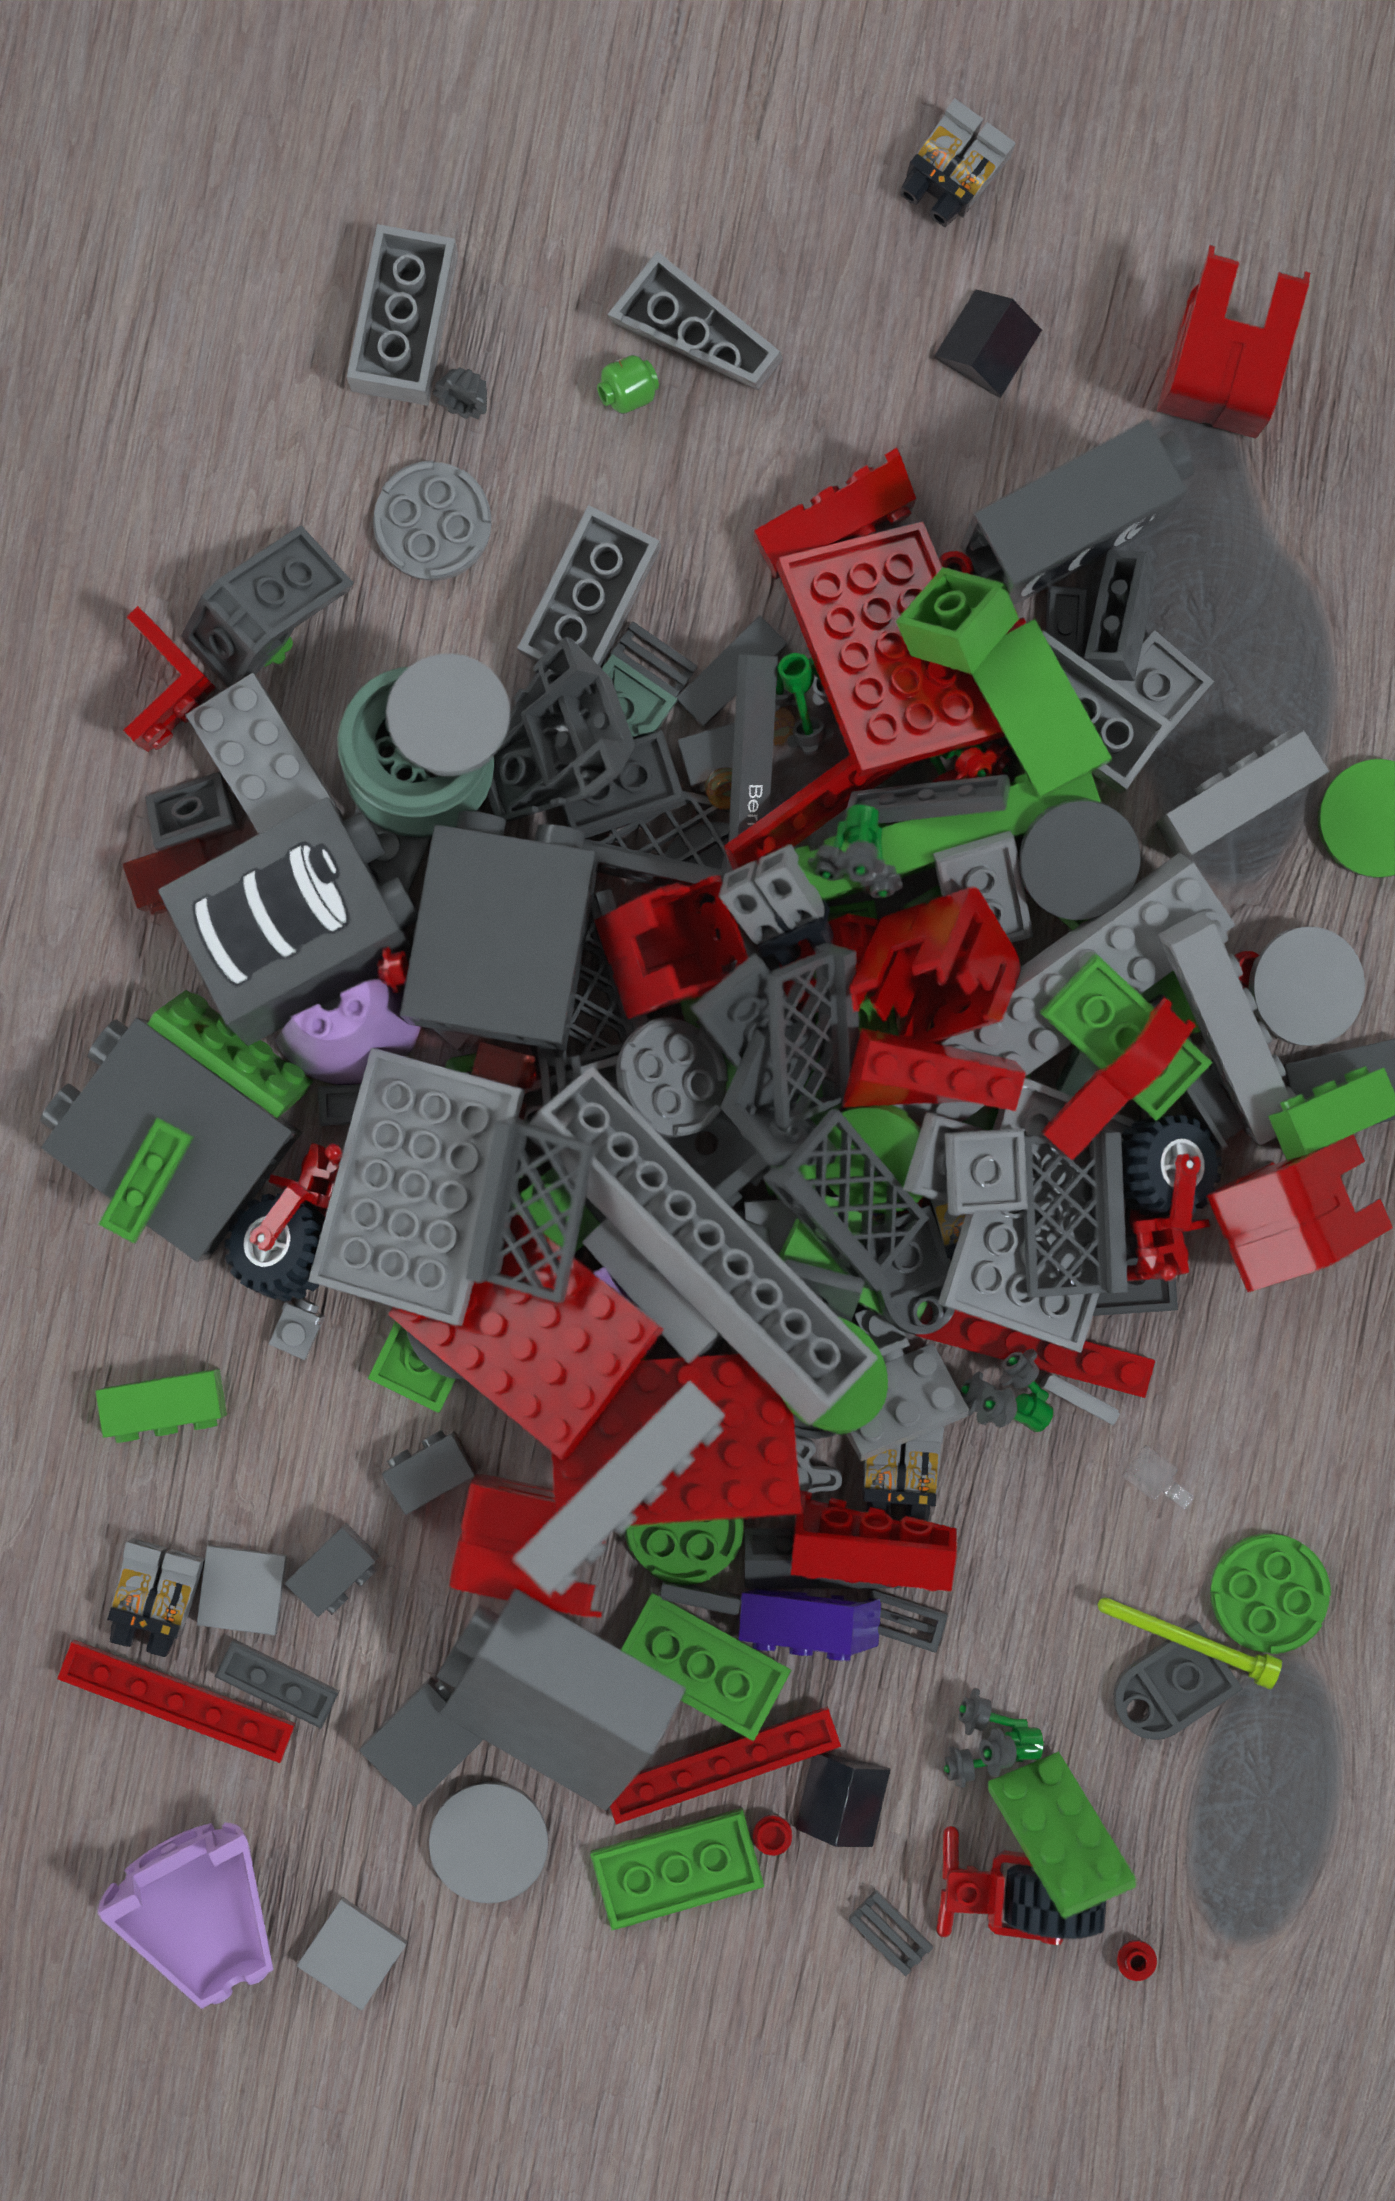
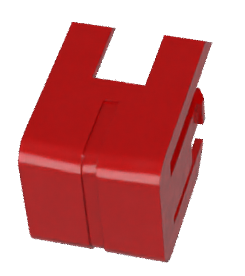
[1157,245,1310,439]
[594,875,749,1019]
[849,887,1021,1043]
[1206,1134,1393,1292]
[448,1474,605,1618]

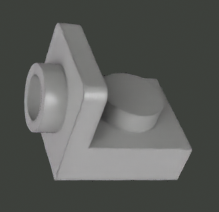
[269,1298,326,1360]
[854,1308,910,1362]

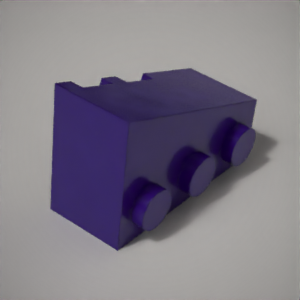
[739,1589,881,1661]

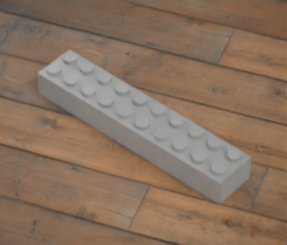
[893,853,1236,1128]
[528,1066,878,1425]

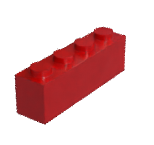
[753,448,917,580]
[842,1028,1026,1111]
[791,1490,957,1592]

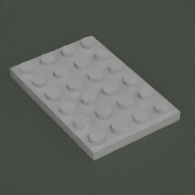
[308,1048,525,1326]
[938,1078,1137,1353]

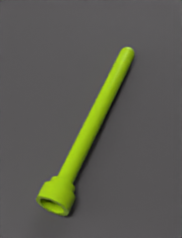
[1098,1598,1282,1690]

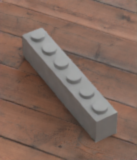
[1158,911,1296,1146]
[514,1381,725,1596]

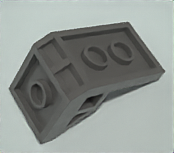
[181,525,354,688]
[691,954,797,1069]

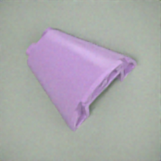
[275,979,421,1085]
[98,1822,273,2009]

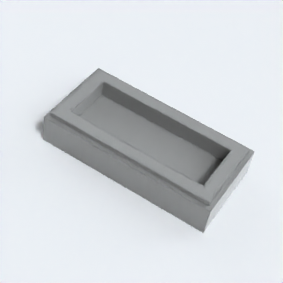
[1039,1372,1120,1426]

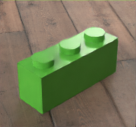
[1268,1066,1395,1160]
[95,1368,227,1443]

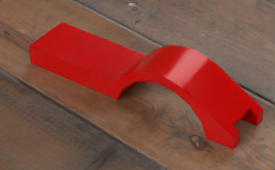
[1041,997,1196,1161]

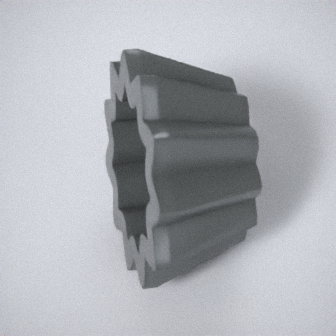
[433,367,487,419]

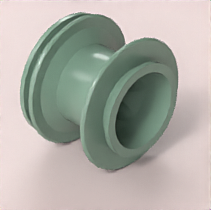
[337,667,494,837]

